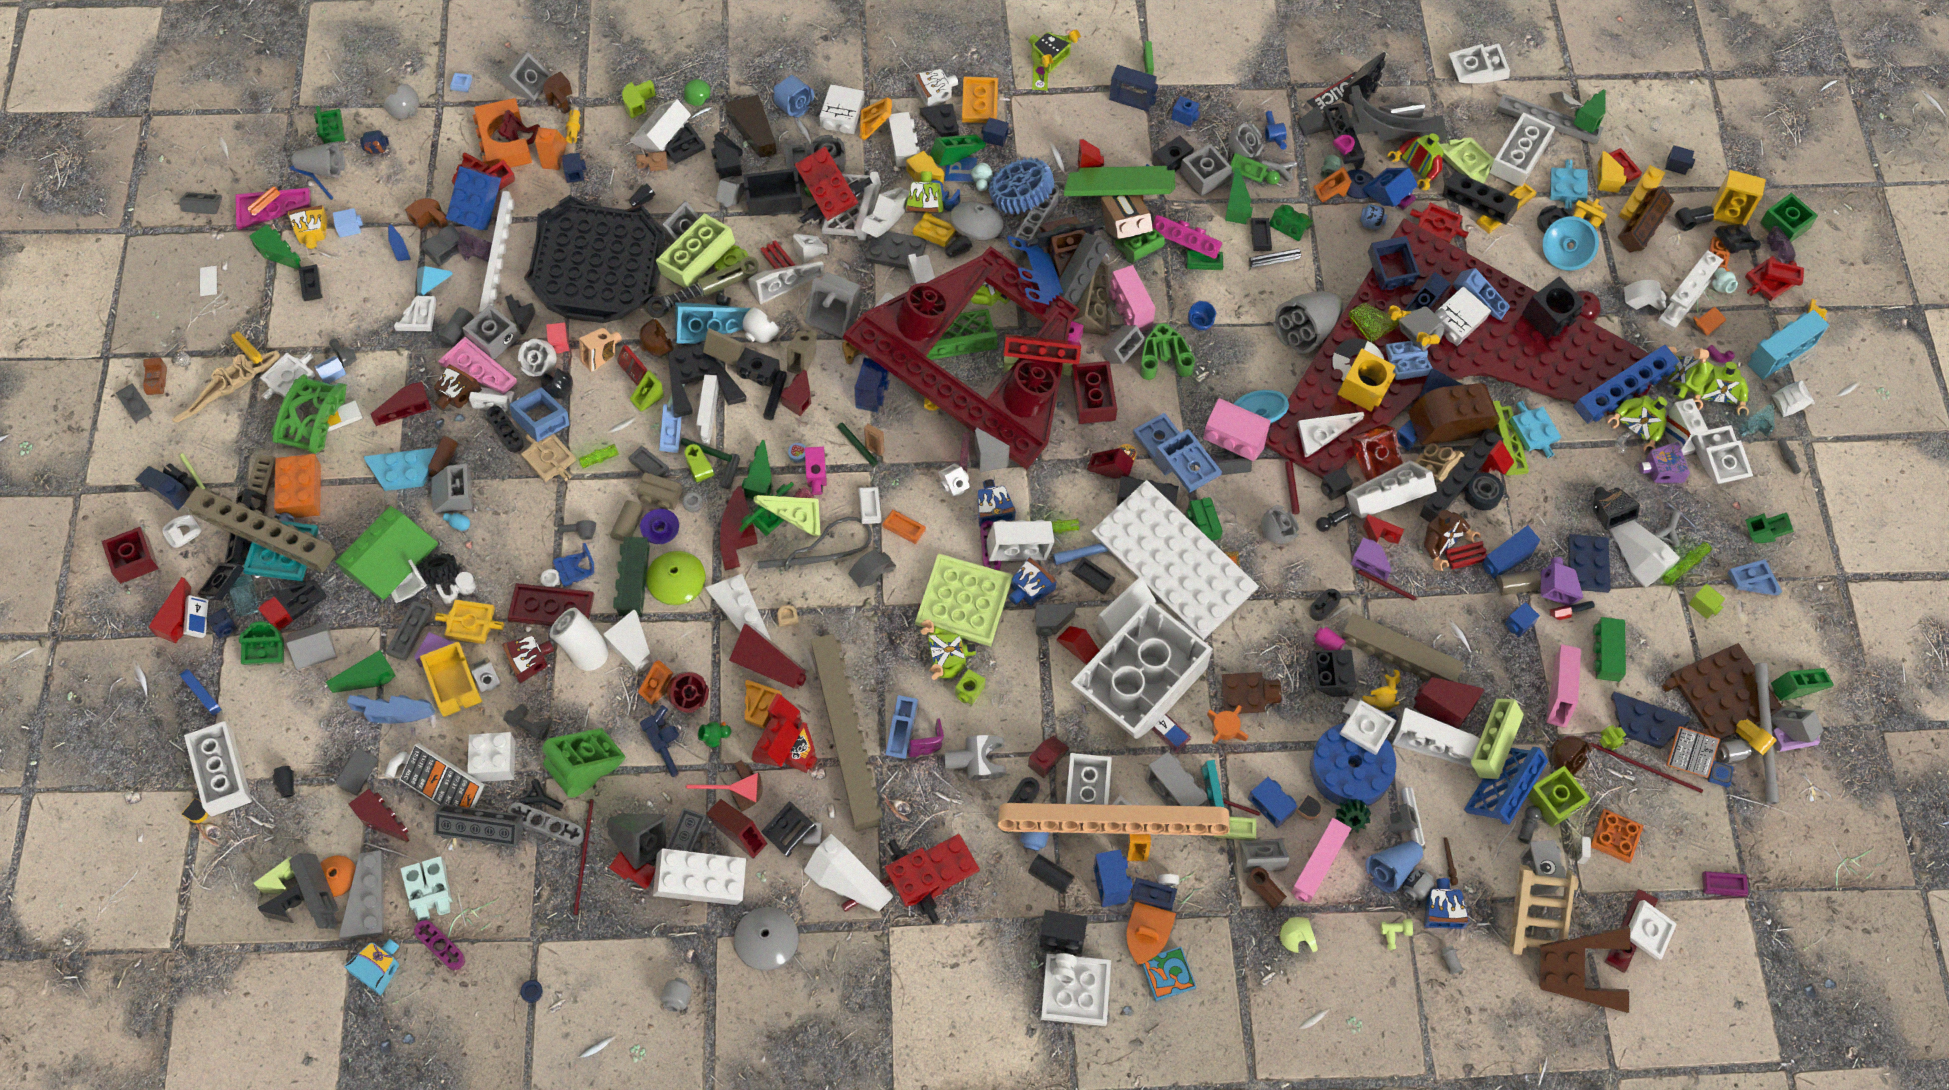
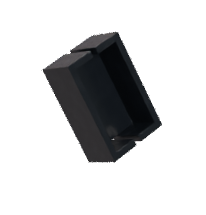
[743,168,802,216]

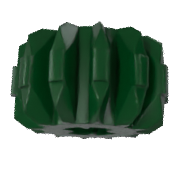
[1335,799,1371,834]

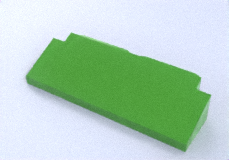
[1064,166,1175,196]

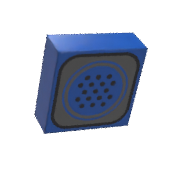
[1708,761,1734,787]

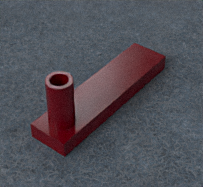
[1604,889,1658,973]

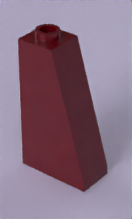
[729,623,807,689]

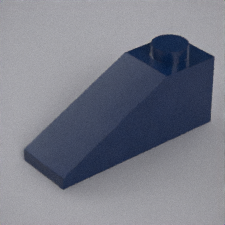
[135,466,190,511]

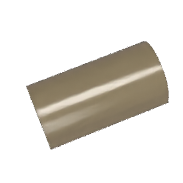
[610,500,644,543]
[1496,569,1541,596]

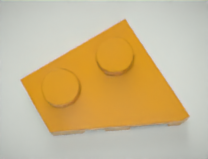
[859,97,892,140]
[745,679,782,729]

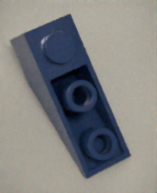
[1403,272,1451,311]

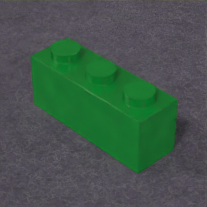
[1593,617,1626,682]

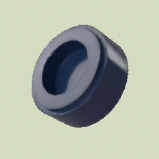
[520,980,543,1003]

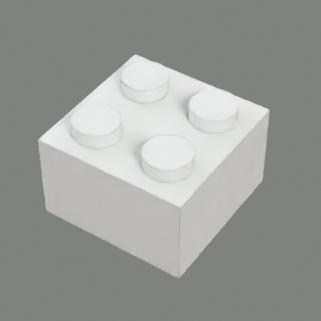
[467,732,515,782]

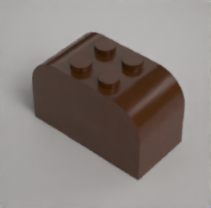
[1408,383,1500,445]

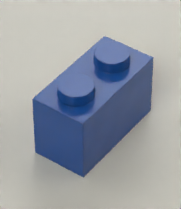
[1248,777,1297,828]

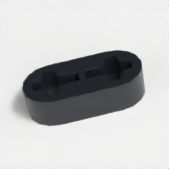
[1309,588,1341,621]

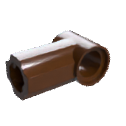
[1246,867,1287,910]

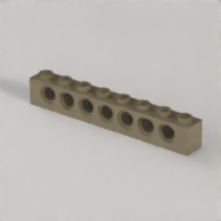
[183,486,336,573]

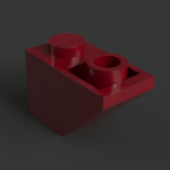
[781,370,811,416]

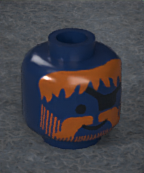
[360,130,389,155]

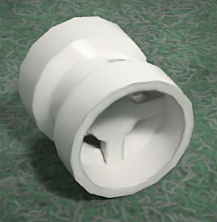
[1053,953,1077,981]

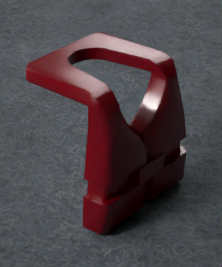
[498,110,540,145]

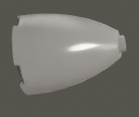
[1273,291,1343,354]

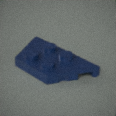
[1611,691,1690,749]

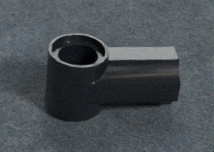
[1674,205,1714,231]

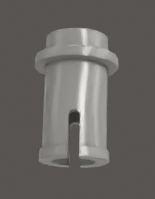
[1441,945,1464,975]

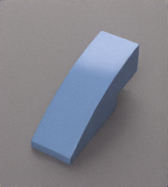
[886,695,919,759]

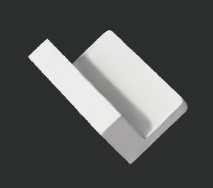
[907,254,935,285]
[469,387,514,412]

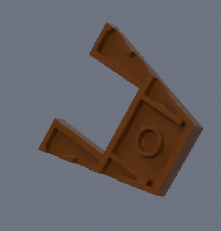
[1539,926,1631,1013]

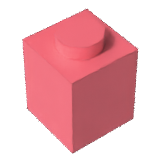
[546,322,570,353]

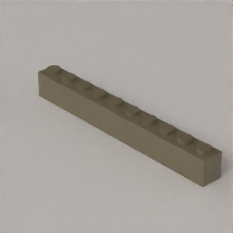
[811,634,883,832]

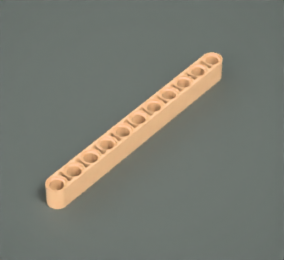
[998,803,1230,836]

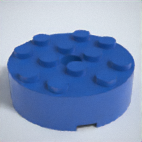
[1310,723,1396,806]

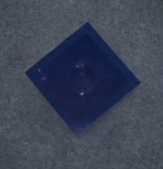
[854,357,890,413]

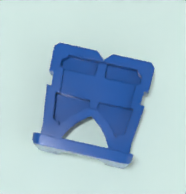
[553,543,594,587]

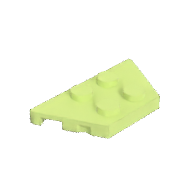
[1437,137,1495,184]

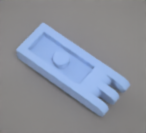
[659,404,682,453]

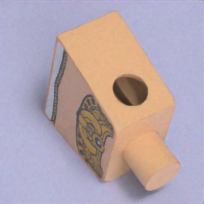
[579,328,622,372]

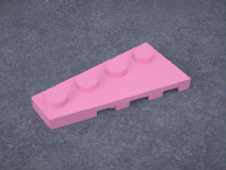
[438,337,517,395]

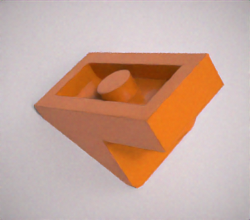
[1314,167,1352,203]
[638,660,673,705]

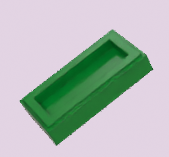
[1186,250,1224,270]

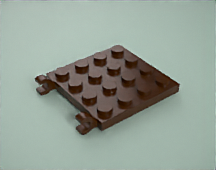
[1661,643,1783,741]

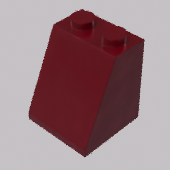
[1413,677,1484,729]

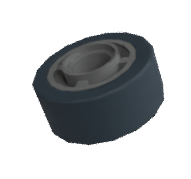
[1465,472,1504,511]

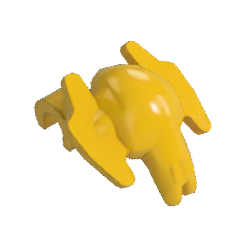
[1362,669,1401,711]

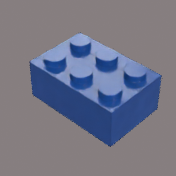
[446,166,501,230]

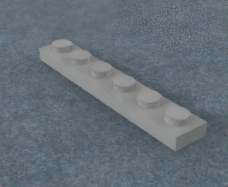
[1497,94,1604,144]

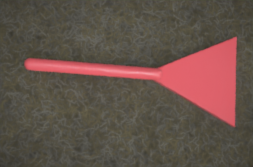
[686,773,758,803]

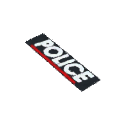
[1307,71,1357,111]

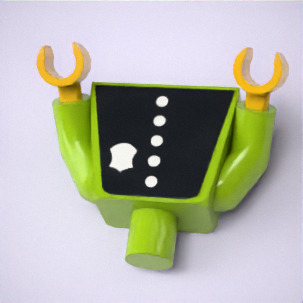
[1028,29,1081,73]

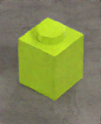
[1689,583,1725,619]

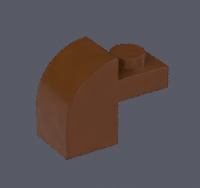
[543,71,573,114]
[730,760,763,812]

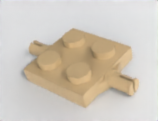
[521,434,576,483]

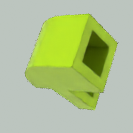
[622,80,656,119]

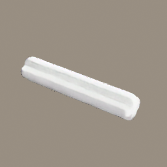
[1401,787,1425,847]

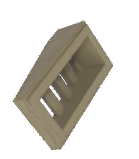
[247,454,276,495]

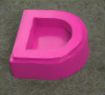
[1332,135,1355,155]

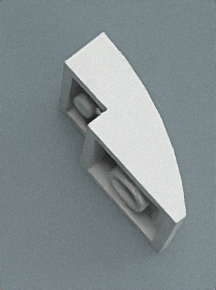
[1449,44,1510,83]
[1691,425,1753,485]

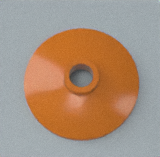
[320,855,356,897]

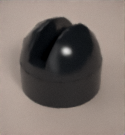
[715,294,731,306]

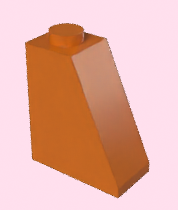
[535,127,567,170]

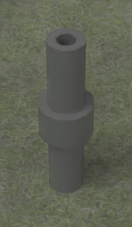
[1777,439,1801,474]

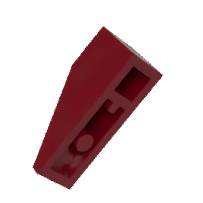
[371,382,431,426]

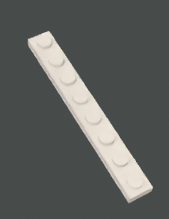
[479,191,515,313]

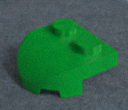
[239,621,284,665]

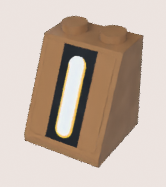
[1100,195,1153,239]

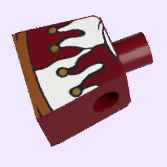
[502,636,554,684]

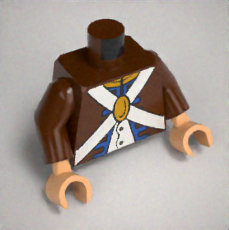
[1424,510,1481,571]

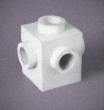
[938,463,970,496]

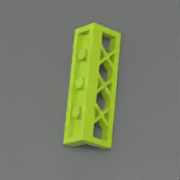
[1493,401,1529,476]

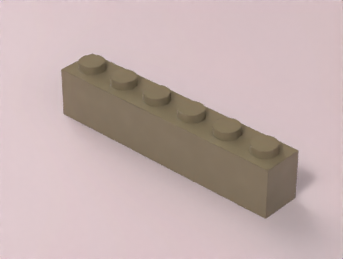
[1341,613,1464,682]

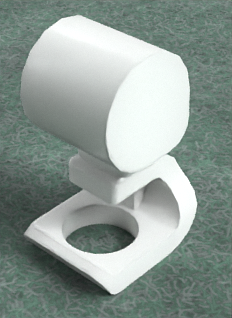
[436,572,476,606]

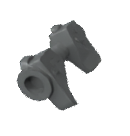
[503,704,552,741]

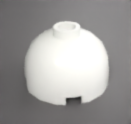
[742,307,780,343]
[518,339,557,377]

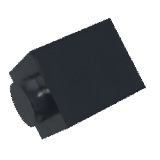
[1321,467,1353,501]

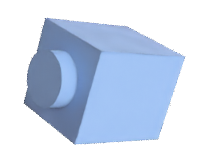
[333,208,363,237]

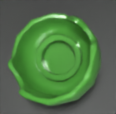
[684,79,711,106]

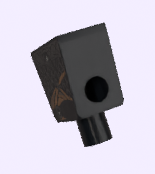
[1593,486,1640,530]

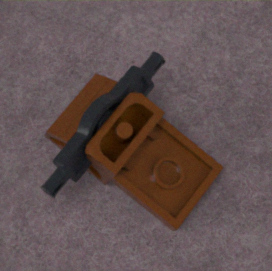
[1026,216,1105,280]

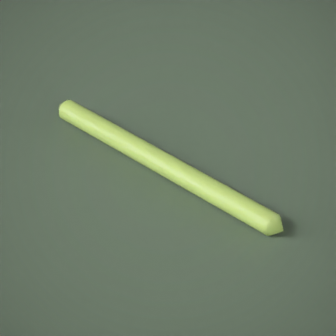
[180,453,205,489]

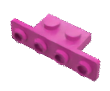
[1152,215,1222,259]

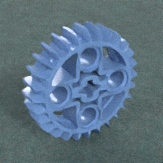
[989,157,1054,214]

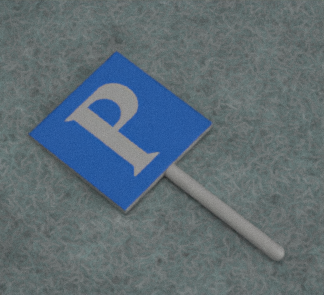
[945,157,999,183]

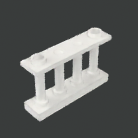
[1657,250,1723,332]

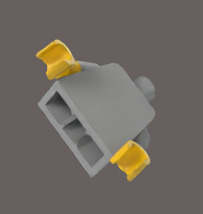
[1388,305,1448,351]

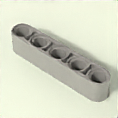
[1012,184,1059,260]

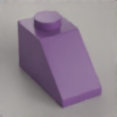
[1351,537,1392,581]

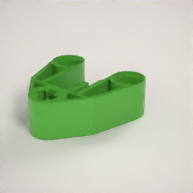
[1140,323,1195,380]

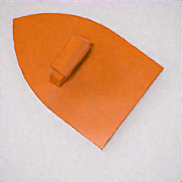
[1126,901,1176,965]

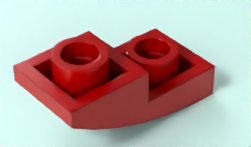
[608,851,656,889]

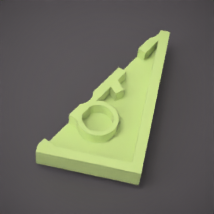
[754,495,821,537]

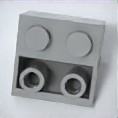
[432,464,473,513]

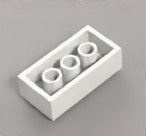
[1490,112,1555,187]
[184,721,252,817]
[653,849,746,905]

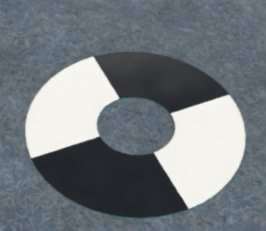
[1333,339,1384,385]

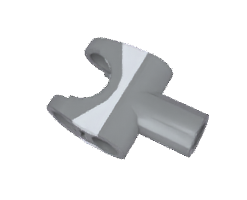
[945,735,1007,781]

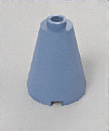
[1365,840,1423,893]

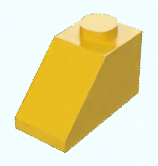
[1597,151,1626,193]

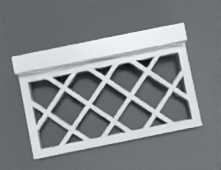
[822,172,881,240]

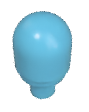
[443,513,470,531]

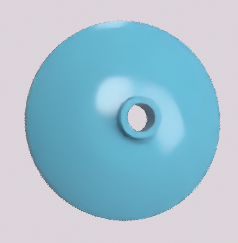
[1543,216,1599,271]
[1234,390,1289,424]

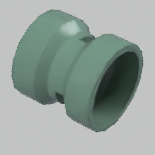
[1320,155,1342,179]

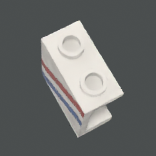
[1664,398,1708,456]

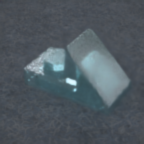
[1738,403,1775,437]
[229,575,259,617]

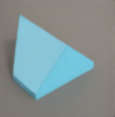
[417,266,453,296]

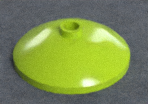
[646,551,706,605]

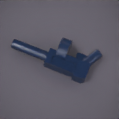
[640,705,679,777]

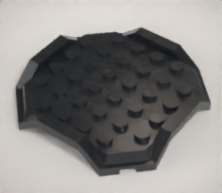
[524,195,665,323]

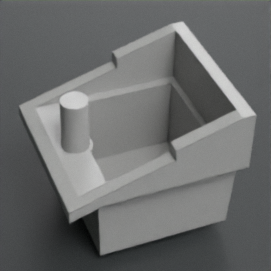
[805,272,860,339]

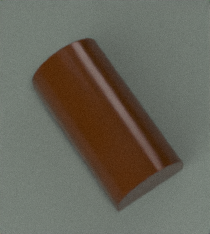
[428,436,458,477]

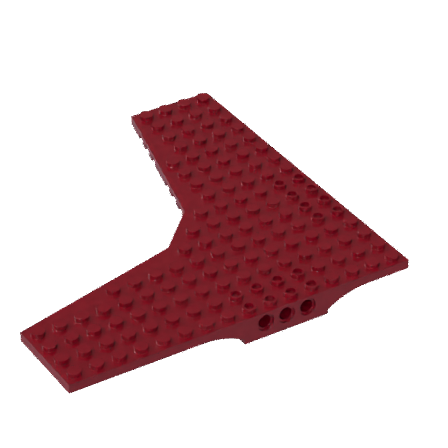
[1265,218,1658,479]

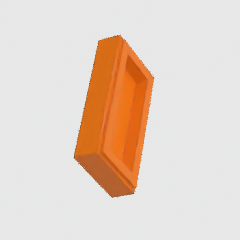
[882,509,926,544]

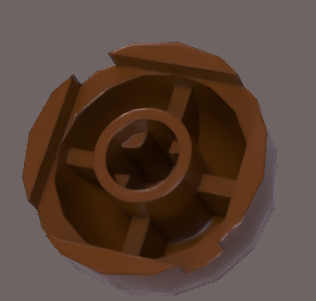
[638,318,674,356]
[1552,735,1592,775]

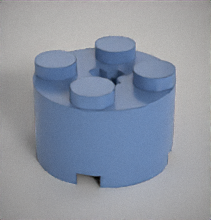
[773,75,814,118]

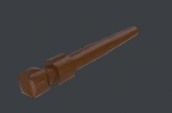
[1444,837,1458,886]

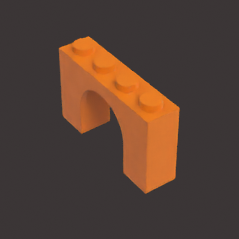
[472,98,532,168]

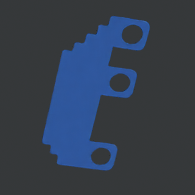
[1007,236,1063,305]

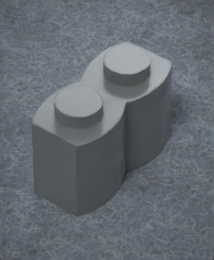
[422,225,467,266]

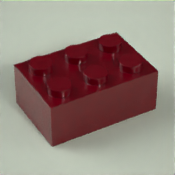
[1071,361,1117,424]

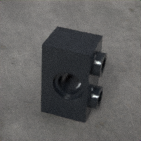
[1152,135,1194,172]
[736,347,780,387]

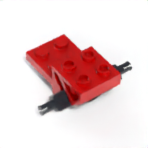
[795,146,873,224]
[885,834,980,925]

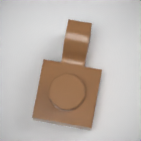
[636,151,668,171]

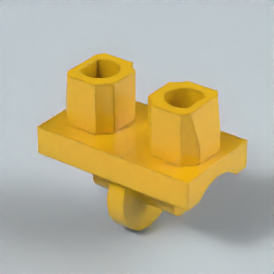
[1573,198,1607,230]

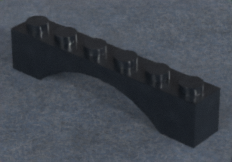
[1419,428,1504,523]

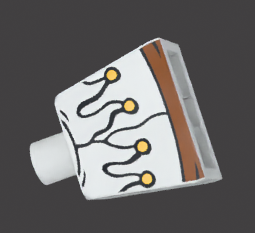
[915,69,958,107]

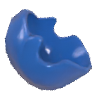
[1187,301,1217,331]

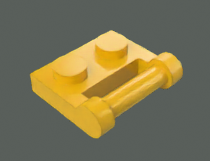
[912,212,957,247]

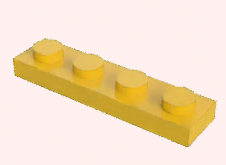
[1618,165,1666,221]

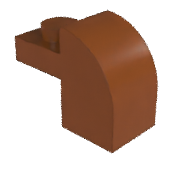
[405,198,448,230]

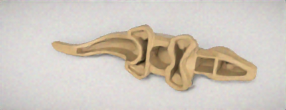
[172,351,280,422]

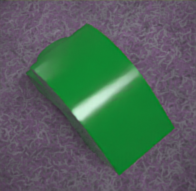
[1745,512,1794,543]

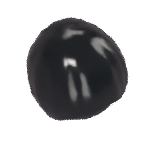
[541,368,573,399]

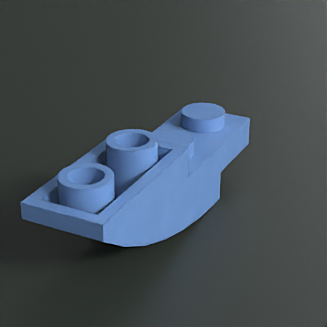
[347,695,435,724]

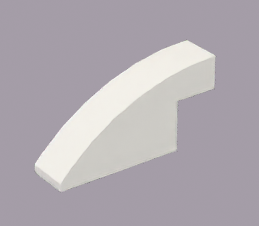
[861,187,910,238]

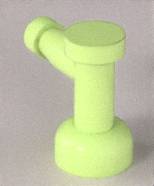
[1380,918,1413,950]

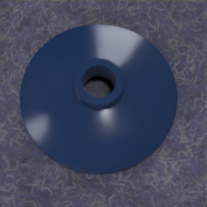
[1346,169,1374,199]

